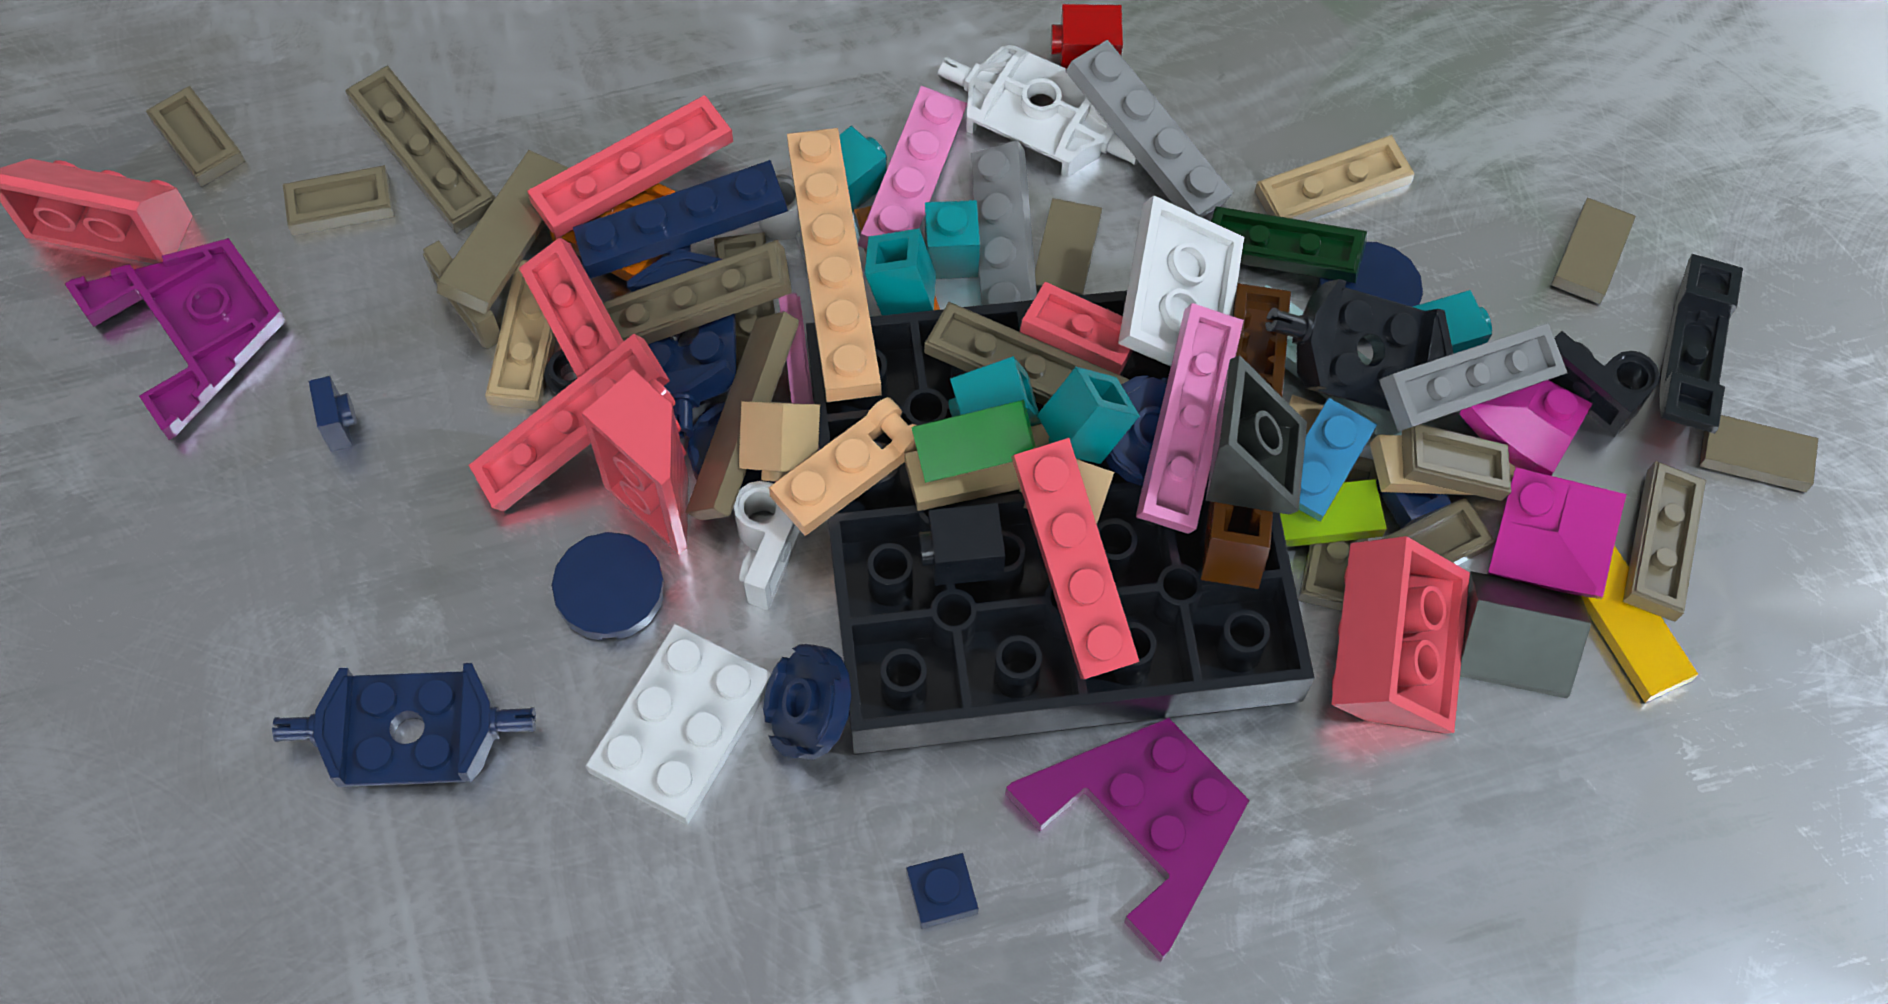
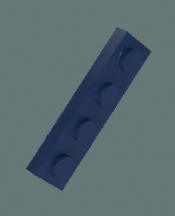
[573,160,788,279]

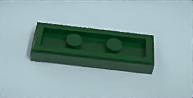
[1211,206,1367,283]

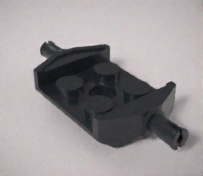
[1265,279,1454,412]

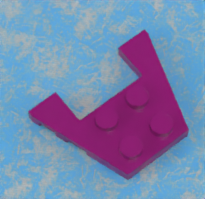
[64,238,286,440]
[1005,718,1250,962]

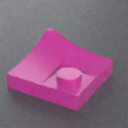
[1459,380,1593,476]
[1487,467,1627,599]

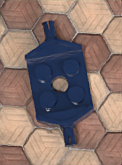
[627,245,736,439]
[272,663,536,787]

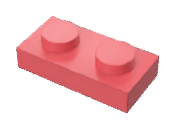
[1020,282,1133,375]

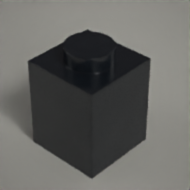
[919,503,1005,586]

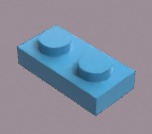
[1299,398,1377,522]

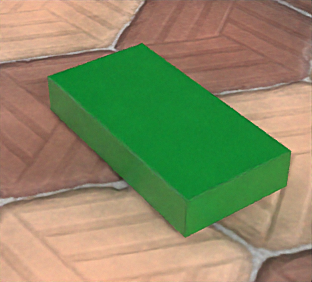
[911,399,1036,483]

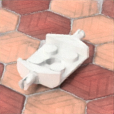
[938,45,1138,177]

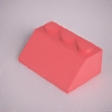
[0,158,193,264]
[582,369,689,555]
[1331,536,1470,734]

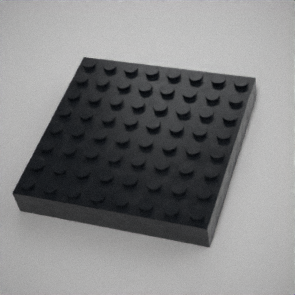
[806,290,1315,754]

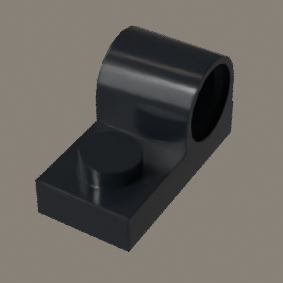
[1549,331,1660,437]

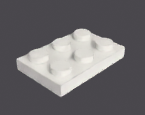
[1118,196,1244,366]
[586,624,772,825]

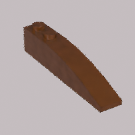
[1201,283,1291,589]

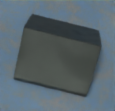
[1206,355,1307,515]
[1460,571,1592,699]

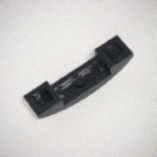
[1660,254,1743,434]

